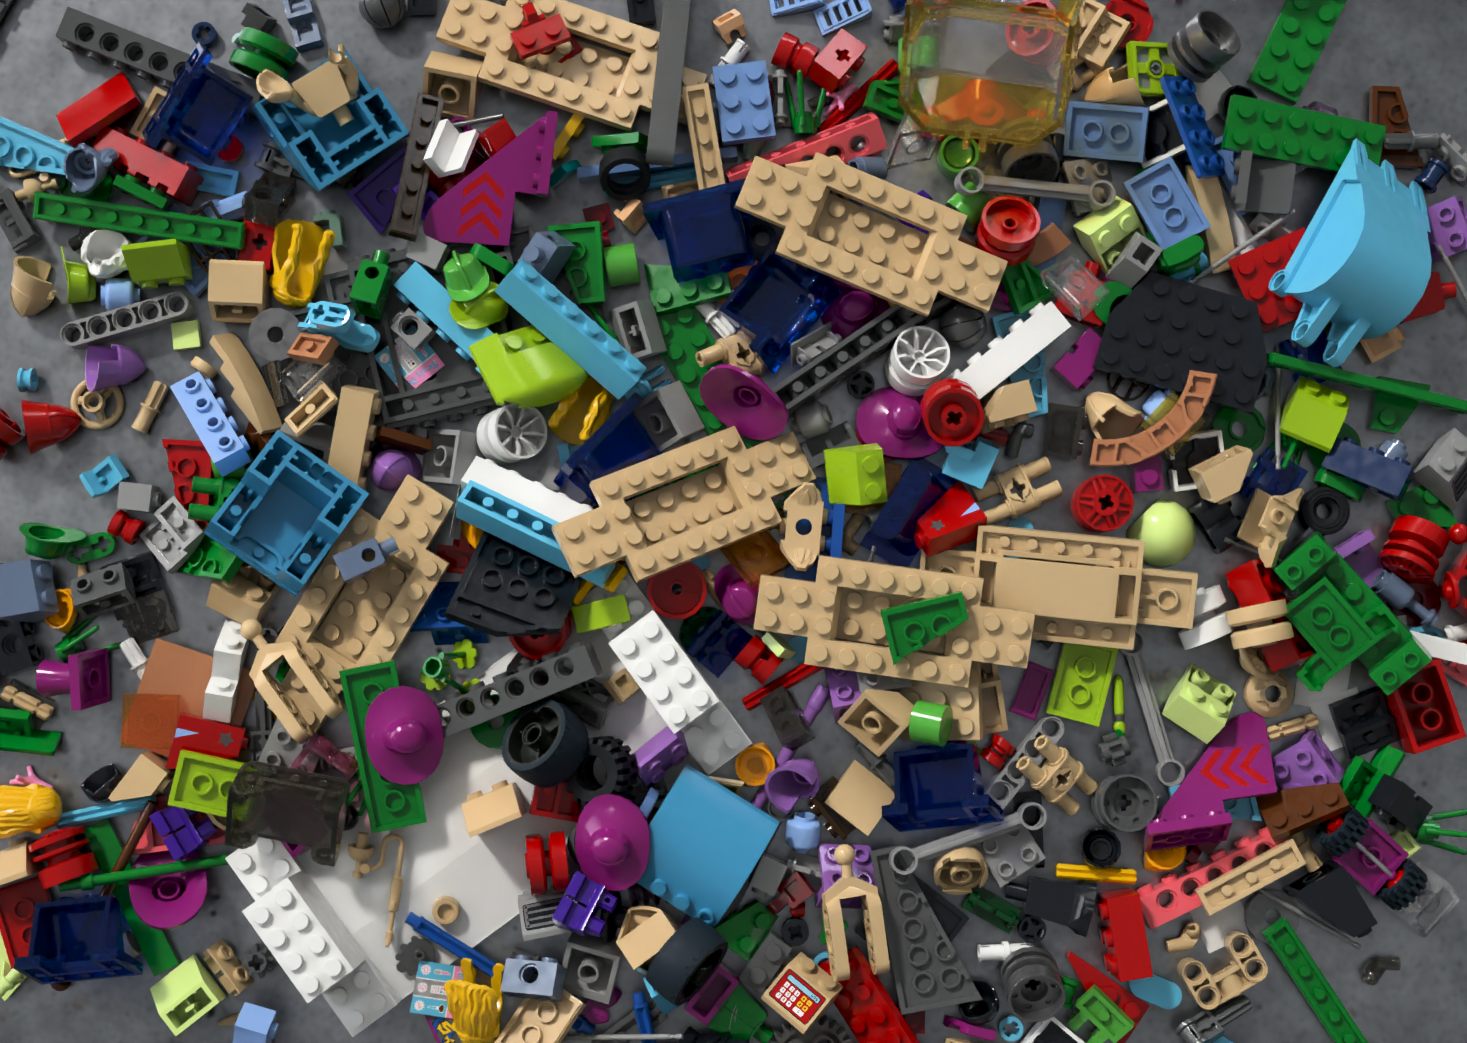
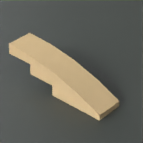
[1185,164,1236,274]
[209,332,282,435]

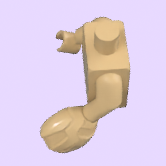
[256,44,359,126]

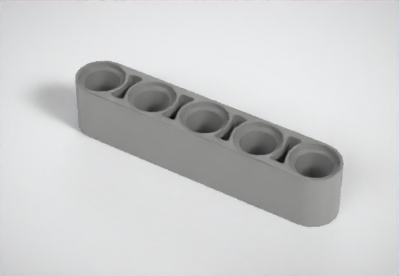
[60,292,195,350]
[969,716,1065,825]

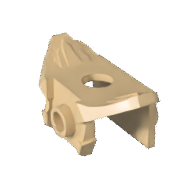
[779,482,828,571]
[1237,488,1305,568]

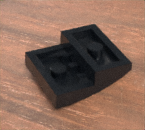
[100,551,170,621]
[1328,686,1400,759]

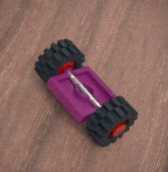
[1315,804,1428,910]

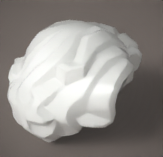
[81,229,131,279]

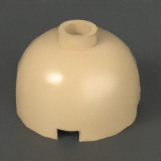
[933,845,988,895]

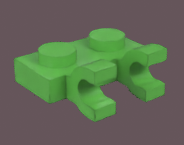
[1067,984,1135,1043]

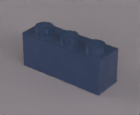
[1321,437,1415,503]

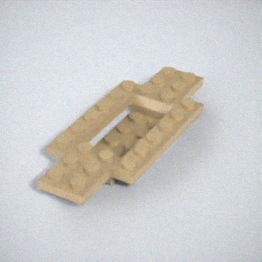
[436,0,707,132]
[734,152,1008,317]
[551,426,816,583]
[267,474,456,735]
[920,525,1198,650]
[753,555,1035,688]

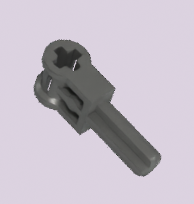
[254,140,333,189]
[249,691,273,766]
[1175,995,1253,1043]

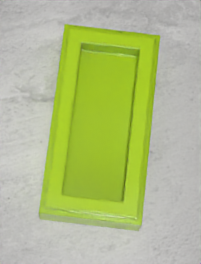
[571,594,632,635]

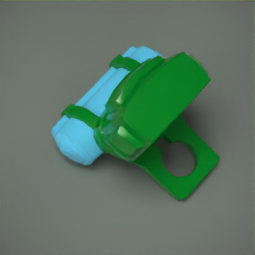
[1146,231,1209,282]

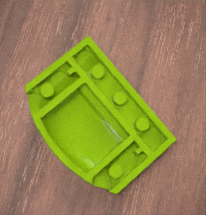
[468,325,591,408]

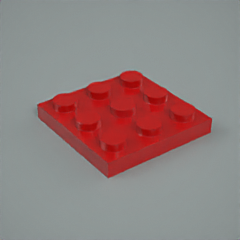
[1227,227,1306,333]

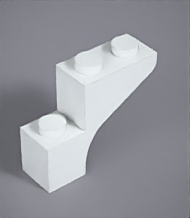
[202,619,250,723]

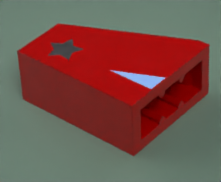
[914,482,987,557]
[165,711,249,769]

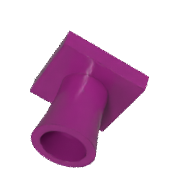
[36,648,111,710]

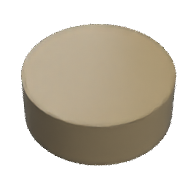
[190,356,218,379]
[432,896,460,925]

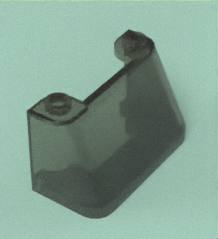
[225,761,351,867]

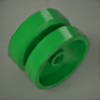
[229,27,299,81]

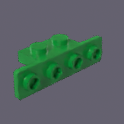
[0,708,61,756]
[1340,745,1406,818]

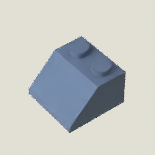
[0,559,60,623]

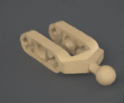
[240,619,345,744]
[822,844,890,982]

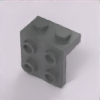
[1230,150,1296,215]

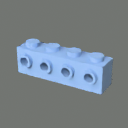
[170,371,251,477]

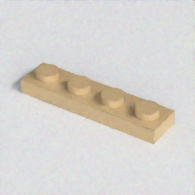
[681,83,726,196]
[1194,838,1306,916]

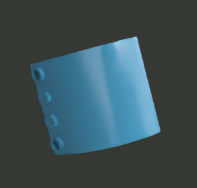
[251,49,409,191]
[204,430,369,597]
[636,763,780,928]

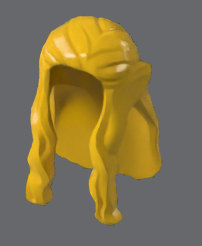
[268,219,336,308]
[548,376,616,449]
[0,784,62,839]
[444,958,505,1043]

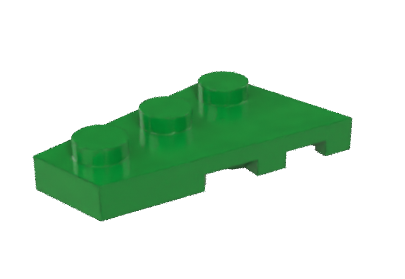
[547,221,607,305]
[644,264,733,316]
[175,525,243,583]
[880,591,969,665]

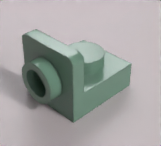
[313,210,347,251]

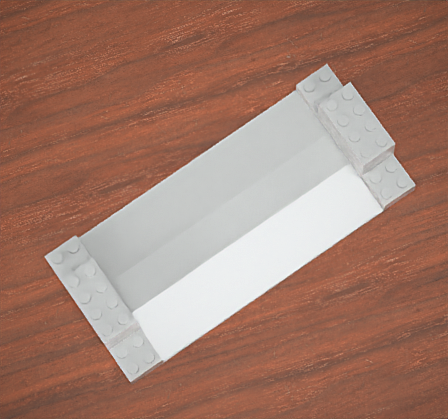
[225,573,752,1037]

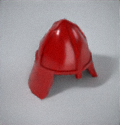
[21,399,82,455]

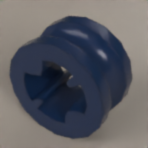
[191,22,218,49]

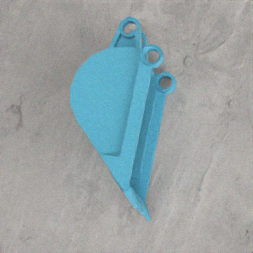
[1268,138,1432,367]

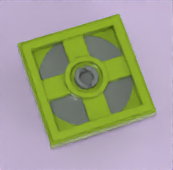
[1126,41,1179,98]

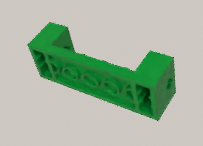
[1274,530,1432,696]

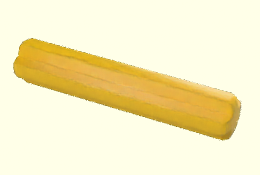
[1055,863,1137,885]

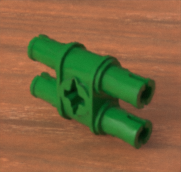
[188,476,241,522]

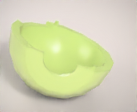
[1126,498,1196,568]

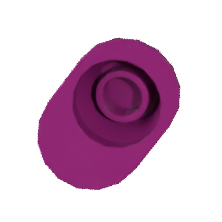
[714,564,759,625]

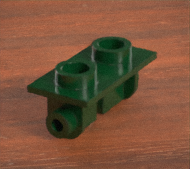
[961,885,1022,934]

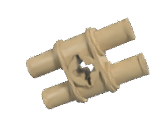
[695,324,784,377]
[971,456,1063,525]
[1016,735,1098,816]

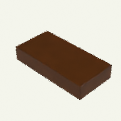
[374,426,433,455]

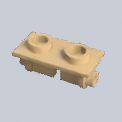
[202,938,255,997]

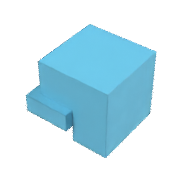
[942,436,999,489]

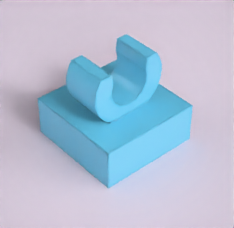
[557,443,585,473]

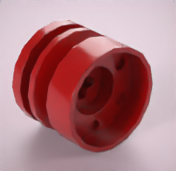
[1069,474,1134,534]
[1378,515,1450,584]
[28,825,99,890]

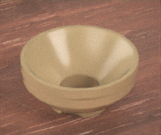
[1244,672,1294,718]

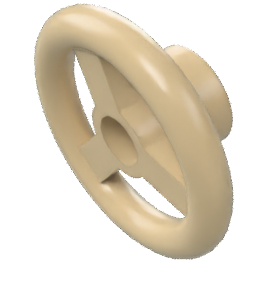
[70,380,124,430]
[1239,647,1280,681]

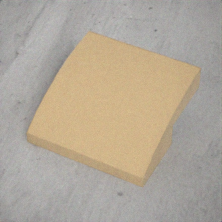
[1070,0,1131,71]
[823,760,897,836]

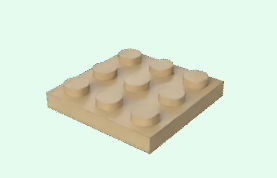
[900,661,983,741]

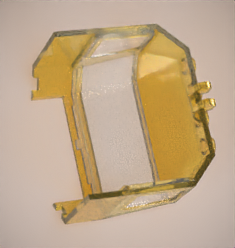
[898,0,1085,153]

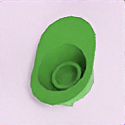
[443,250,490,302]

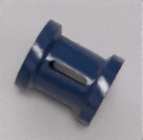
[1414,158,1450,194]

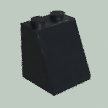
[1282,860,1378,938]

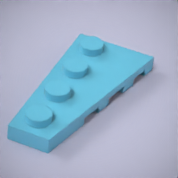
[0,116,75,175]

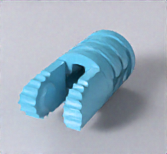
[624,364,672,407]

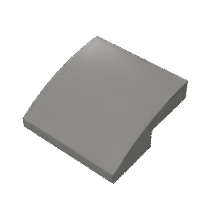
[139,495,205,574]

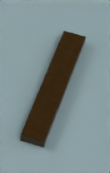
[388,92,445,242]

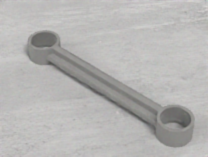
[954,166,1116,210]
[1118,630,1185,787]
[888,802,1047,875]

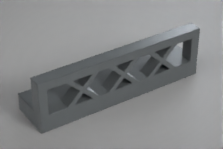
[506,652,615,730]

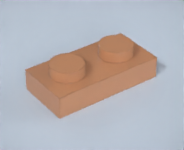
[287,332,339,365]

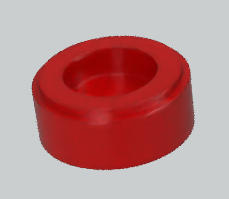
[215,134,244,163]

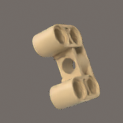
[1177,930,1268,1010]

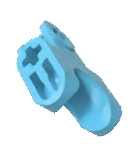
[297,301,380,353]

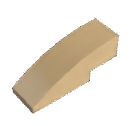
[981,662,1008,735]

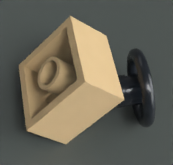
[600,890,680,976]

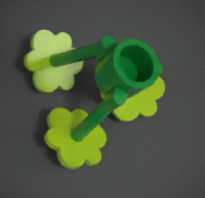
[419,639,480,707]

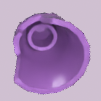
[85,344,146,392]
[369,446,422,493]
[765,758,820,814]

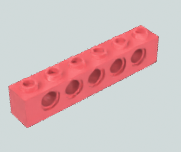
[723,112,888,202]
[1137,826,1289,930]

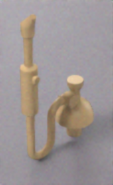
[8,131,100,204]
[348,832,405,947]

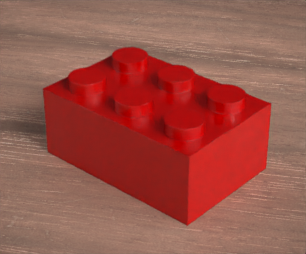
[1384,658,1467,754]
[1095,888,1153,982]

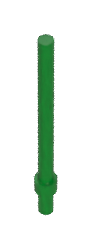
[58,854,228,892]

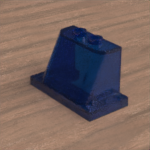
[142,42,253,166]
[642,178,755,283]
[719,248,841,375]
[553,392,662,506]
[859,458,960,567]
[882,742,1004,832]
[13,894,143,985]

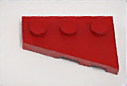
[162,439,214,522]

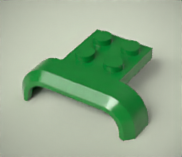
[1285,575,1399,692]

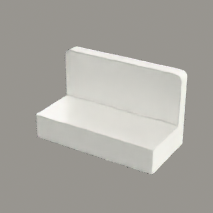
[423,119,479,178]

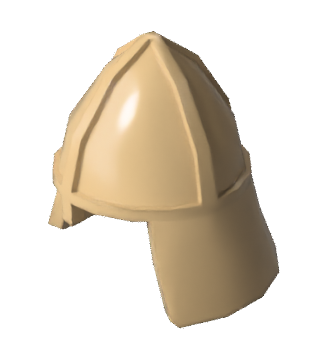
[1084,63,1145,107]
[10,256,57,317]
[1085,392,1145,440]

